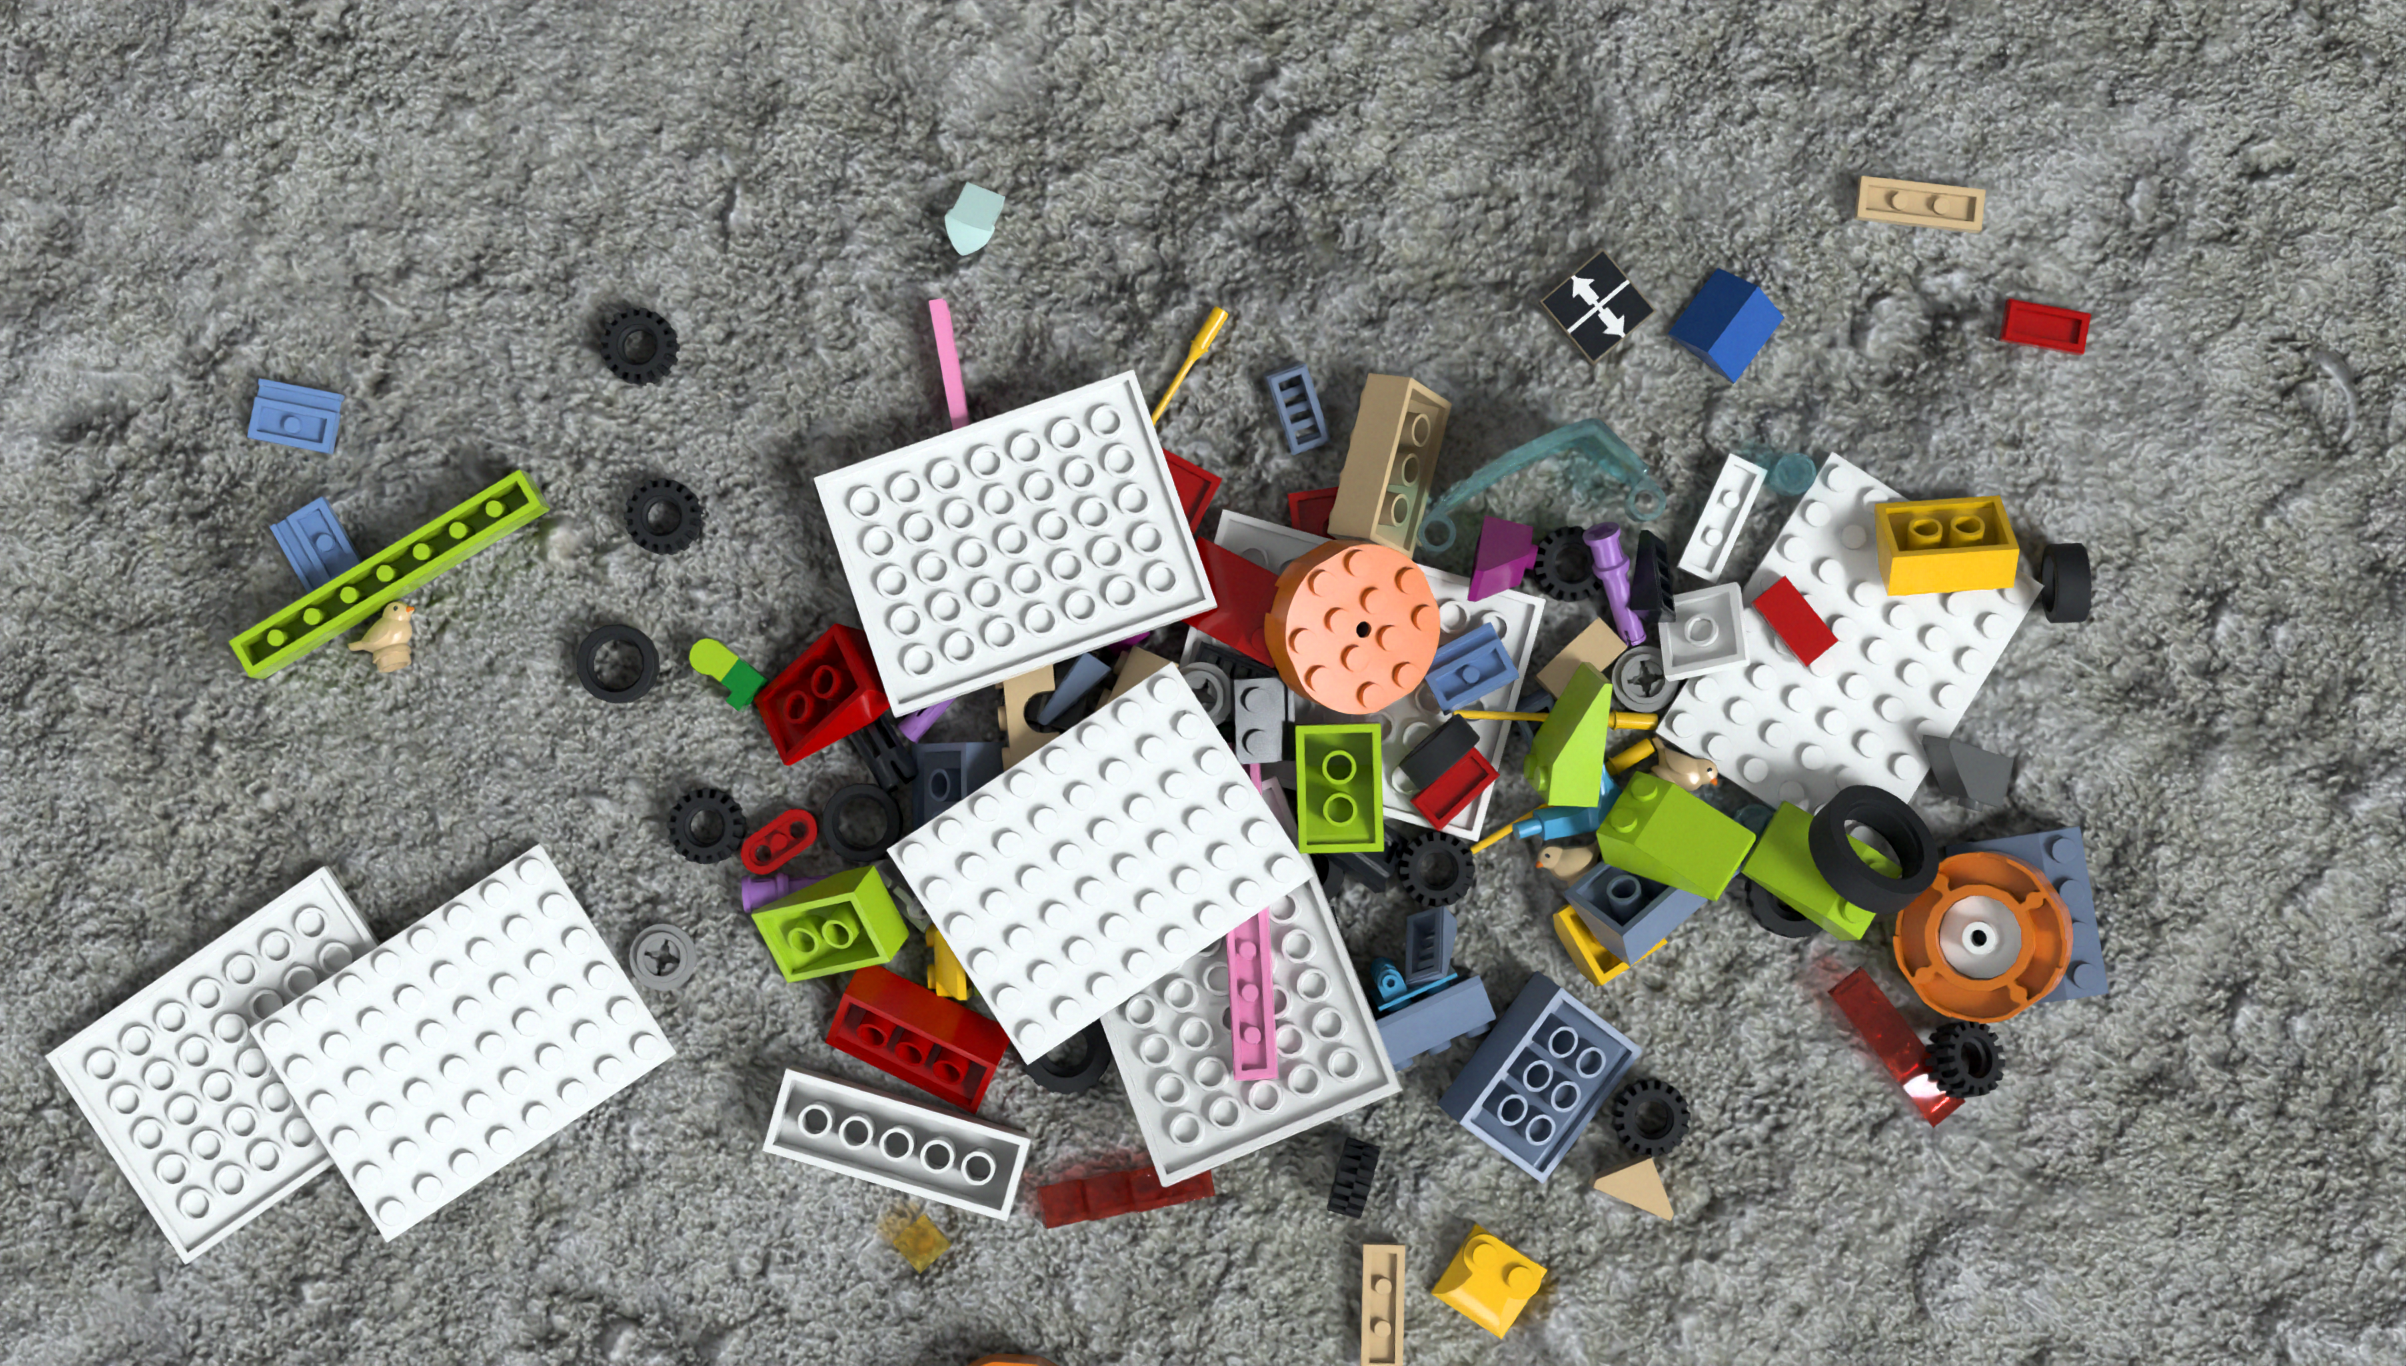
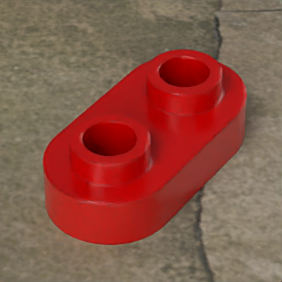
[741,809,819,875]

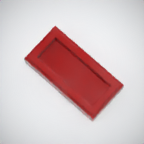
[1999,298,2091,356]
[1751,575,1839,668]
[1409,747,1500,832]

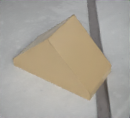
[1588,1154,1674,1221]

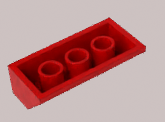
[825,965,1010,1115]

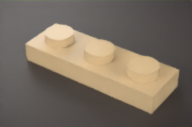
[1854,176,1986,234]
[1360,1242,1405,1366]

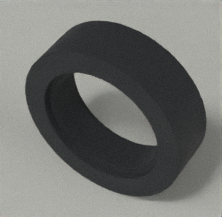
[1808,785,1939,914]

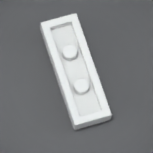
[1675,453,1768,585]

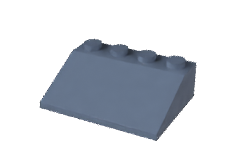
[1944,826,2109,1004]
[1437,970,1643,1184]

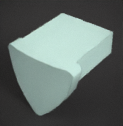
[945,182,1005,256]

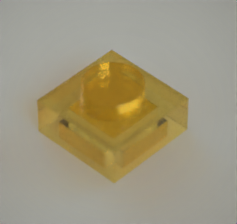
[892,1212,953,1274]

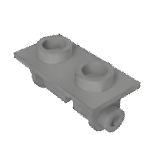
[868,858,933,933]

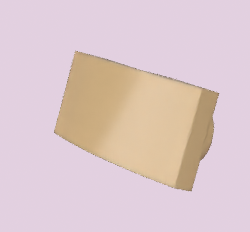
[1534,617,1628,702]

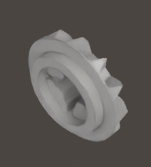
[1611,646,1679,713]
[1179,662,1231,726]
[629,924,697,991]

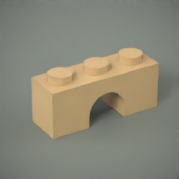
[995,664,1060,772]

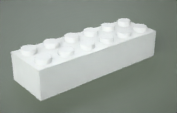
[762,1065,1033,1221]

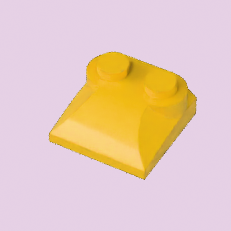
[1552,903,1667,987]
[926,922,973,1000]
[1431,1222,1547,1339]

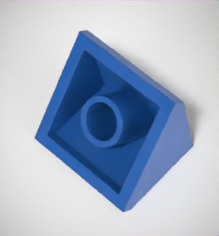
[1667,268,1784,384]

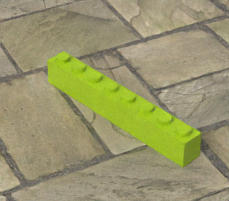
[228,469,551,679]

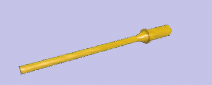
[1150,306,1229,426]
[1452,710,1658,731]
[1469,738,1655,855]

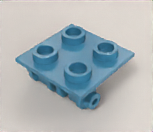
[1369,957,1458,1012]

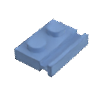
[247,378,345,455]
[270,496,363,594]
[1424,622,1520,716]

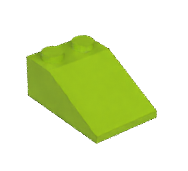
[1523,662,1613,807]
[1295,722,1384,854]
[1596,771,1756,902]
[1740,800,1903,941]
[751,865,910,983]

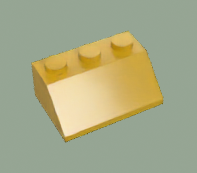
[1874,495,2020,596]

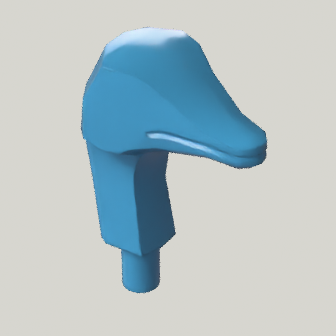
[1512,761,1623,840]

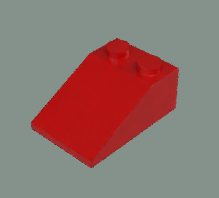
[1180,536,1280,668]
[754,623,890,766]

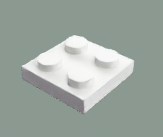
[1658,582,1751,682]

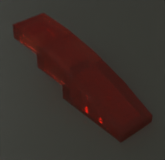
[1828,966,1966,1128]
[1036,1163,1216,1229]

